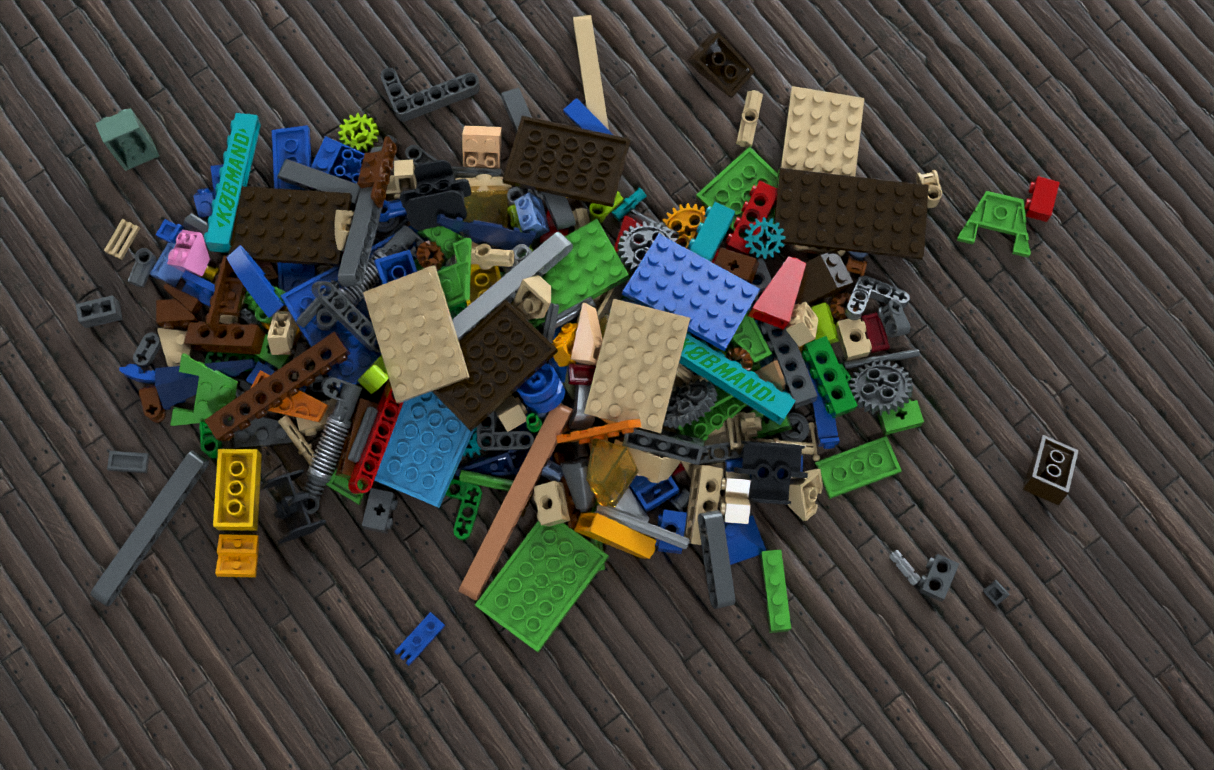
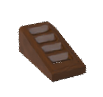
[164,284,203,317]

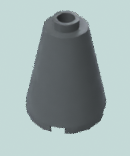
[561,457,600,512]

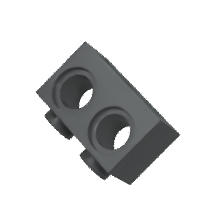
[918,554,959,602]

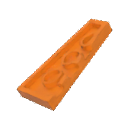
[248,370,329,423]
[556,419,641,445]

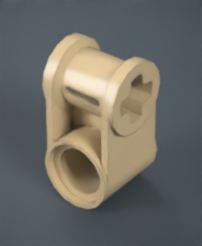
[916,170,942,208]

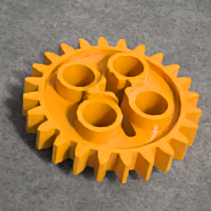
[662,203,707,250]

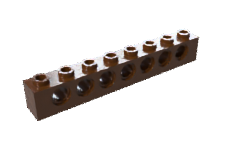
[204,332,351,441]

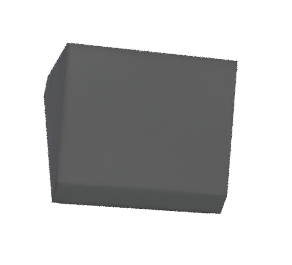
[983,580,1010,606]

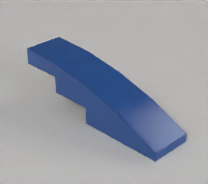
[226,245,285,318]

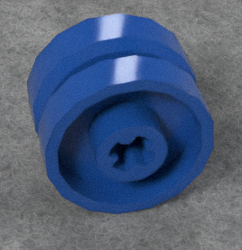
[517,363,565,414]

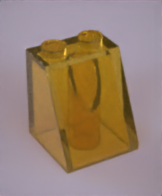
[586,438,639,508]

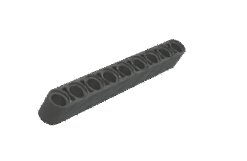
[501,87,576,231]
[338,146,395,287]
[90,450,209,607]

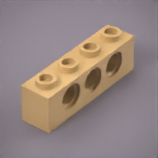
[684,465,724,545]

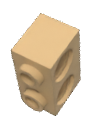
[786,302,819,347]

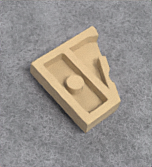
[157,328,192,367]

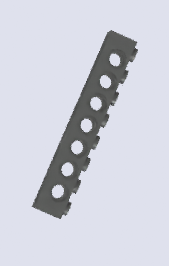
[752,258,818,408]

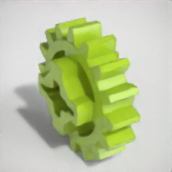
[338,113,379,152]

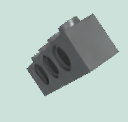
[622,428,705,465]

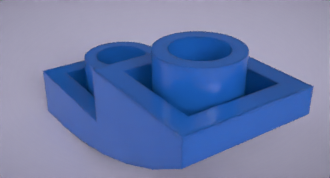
[119,364,155,385]

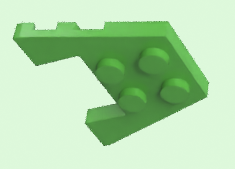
[956,191,1031,258]
[414,238,472,308]
[171,353,238,426]

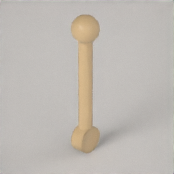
[809,422,820,462]

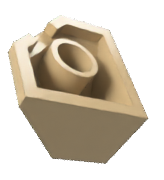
[512,275,551,320]
[788,469,823,521]

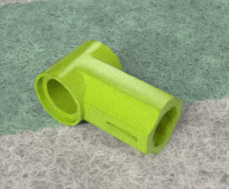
[589,191,623,223]

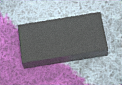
[107,451,150,473]

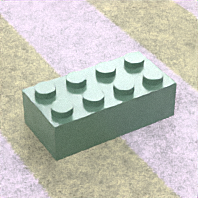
[95,108,159,171]

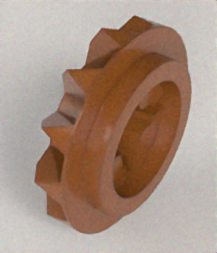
[417,240,445,270]
[830,292,858,321]
[725,347,753,371]

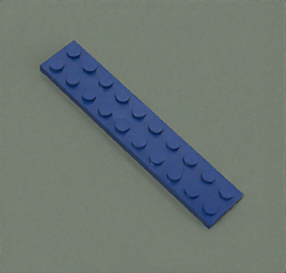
[272,125,317,292]

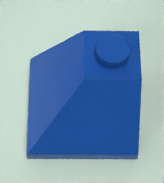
[374,250,417,285]
[724,516,766,565]

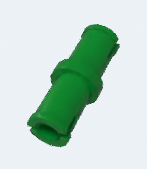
[526,413,542,436]

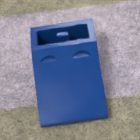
[311,136,365,184]
[615,464,679,513]

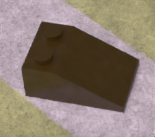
[687,32,755,98]
[795,250,853,305]
[1022,435,1079,506]

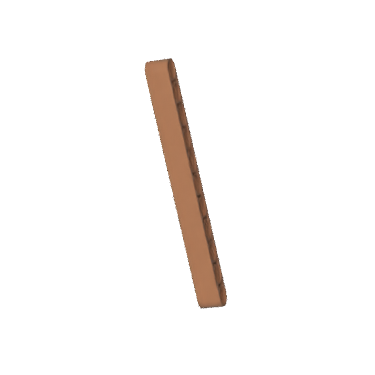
[459,403,574,601]

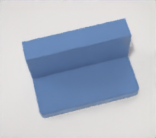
[150,242,184,287]

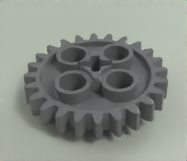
[618,221,677,273]
[849,361,913,415]
[663,379,718,429]

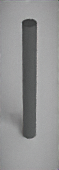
[843,349,920,369]

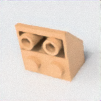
[462,126,502,169]

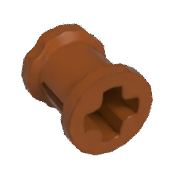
[846,256,867,276]

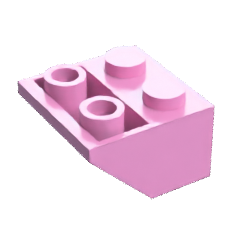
[167,230,210,276]

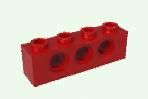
[725,180,777,256]

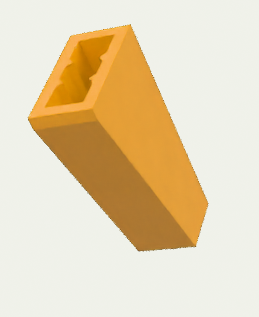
[574,513,656,559]

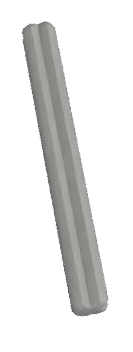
[595,504,689,549]

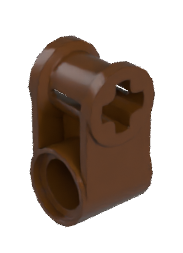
[139,385,166,423]

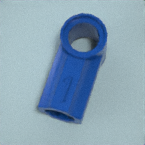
[379,199,407,222]

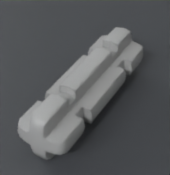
[889,550,921,585]

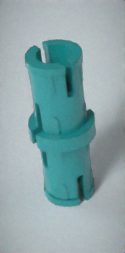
[611,188,647,221]

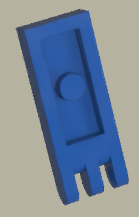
[394,612,445,666]

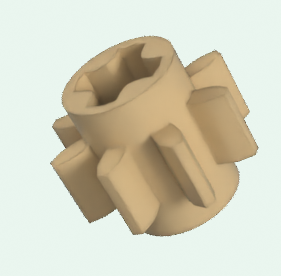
[741,412,762,437]

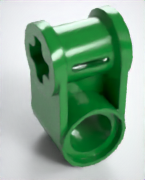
[199,421,222,458]

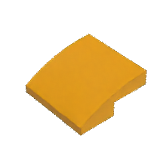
[215,534,259,577]

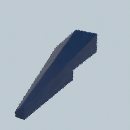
[437,214,536,257]
[155,359,255,410]
[455,436,556,476]

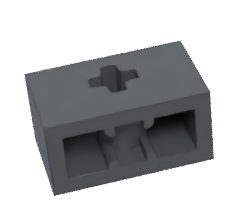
[75,295,123,328]
[362,488,398,534]

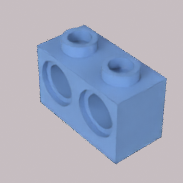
[514,192,550,239]

